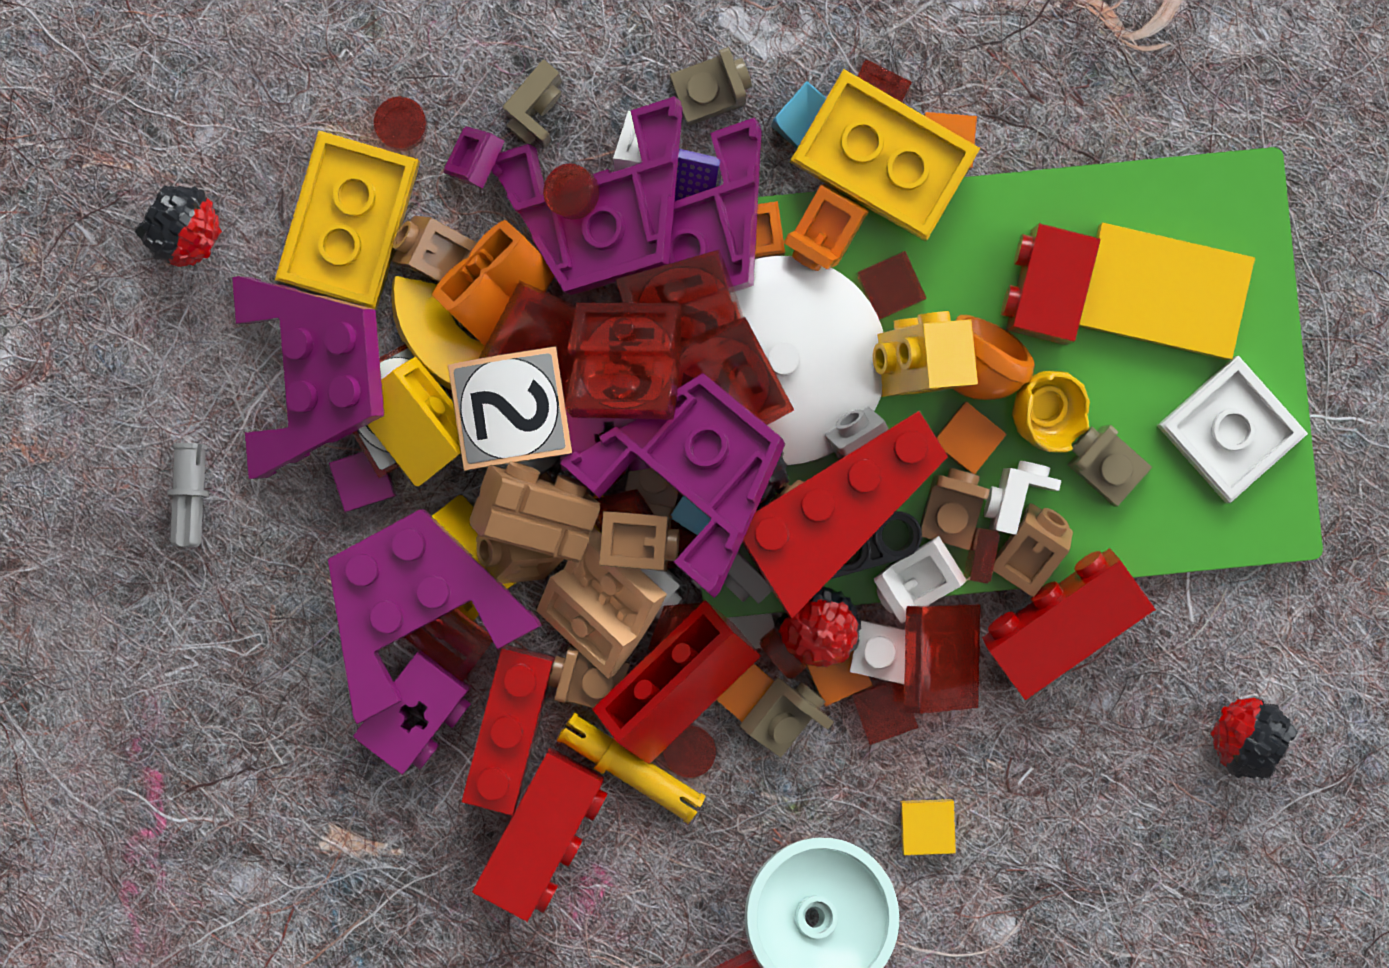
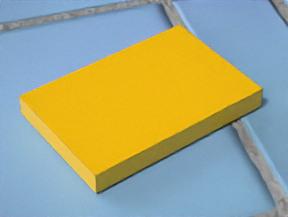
[790,69,980,242]
[275,131,420,310]
[1079,222,1255,360]

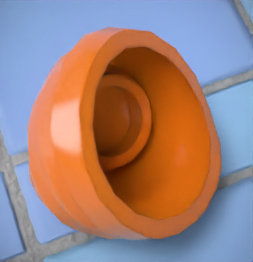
[953,315,1035,400]

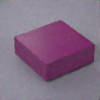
[443,126,505,189]
[329,450,397,512]

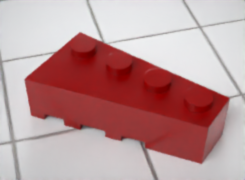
[742,411,948,619]

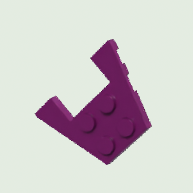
[491,96,683,295]
[565,117,762,313]
[232,276,384,479]
[560,373,786,598]
[328,509,542,724]

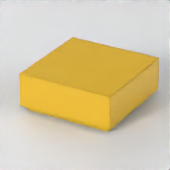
[900,799,956,855]

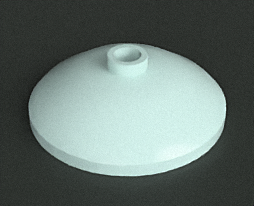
[744,838,899,968]

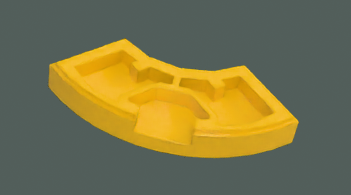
[391,276,489,390]

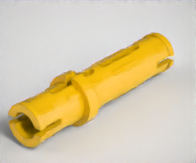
[556,712,706,824]

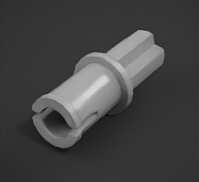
[167,443,209,548]

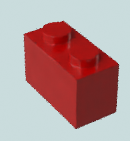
[1001,223,1101,345]

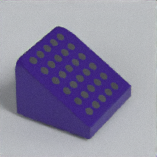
[675,149,721,201]

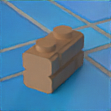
[470,461,600,563]

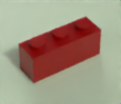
[981,548,1156,700]
[592,600,761,764]
[461,644,556,816]
[472,747,608,922]

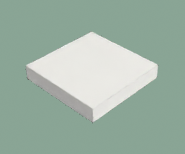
[1157,356,1308,503]

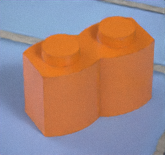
[432,220,554,346]

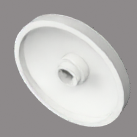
[730,256,883,465]

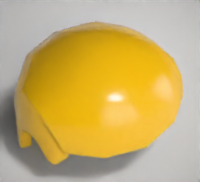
[1012,371,1090,452]

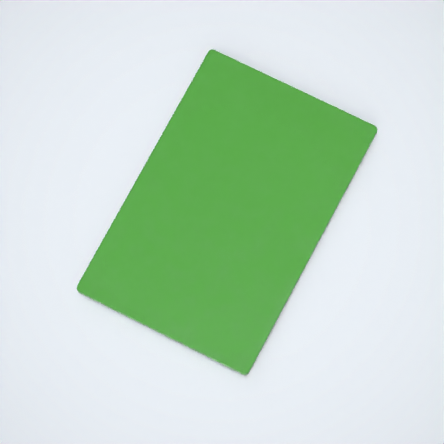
[696,147,1323,618]

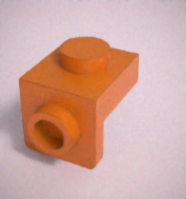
[784,184,869,271]

